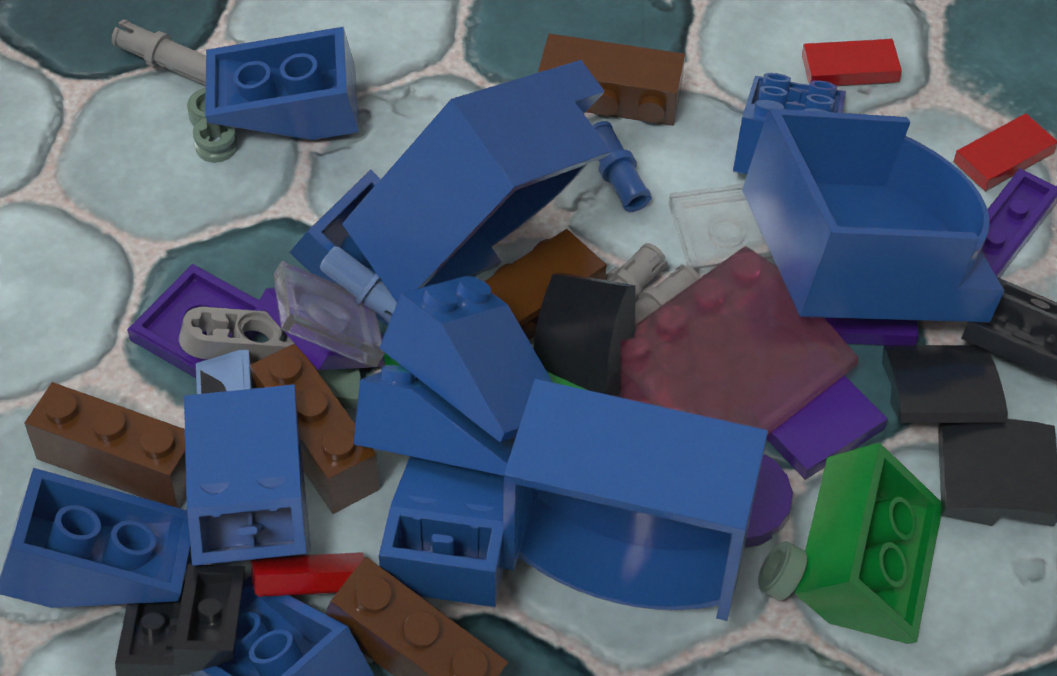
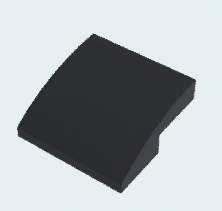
[533,273,636,396]
[961,277,1057,381]
[882,345,1008,423]
[938,419,1057,527]
[115,564,245,676]

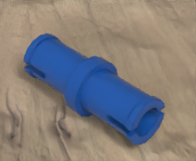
[592,121,652,212]

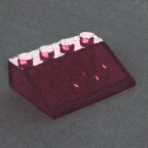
[612,246,859,435]

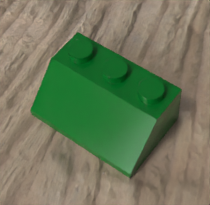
[795,443,941,644]

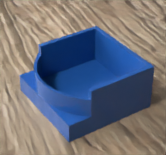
[342,60,611,302]
[742,108,1004,322]
[503,379,768,621]

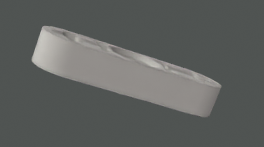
[179,307,313,364]

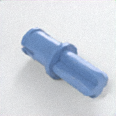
[320,246,397,323]

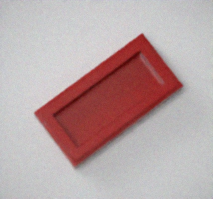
[802,39,902,86]
[953,113,1057,191]
[251,552,365,597]

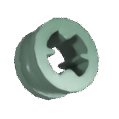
[193,117,238,163]

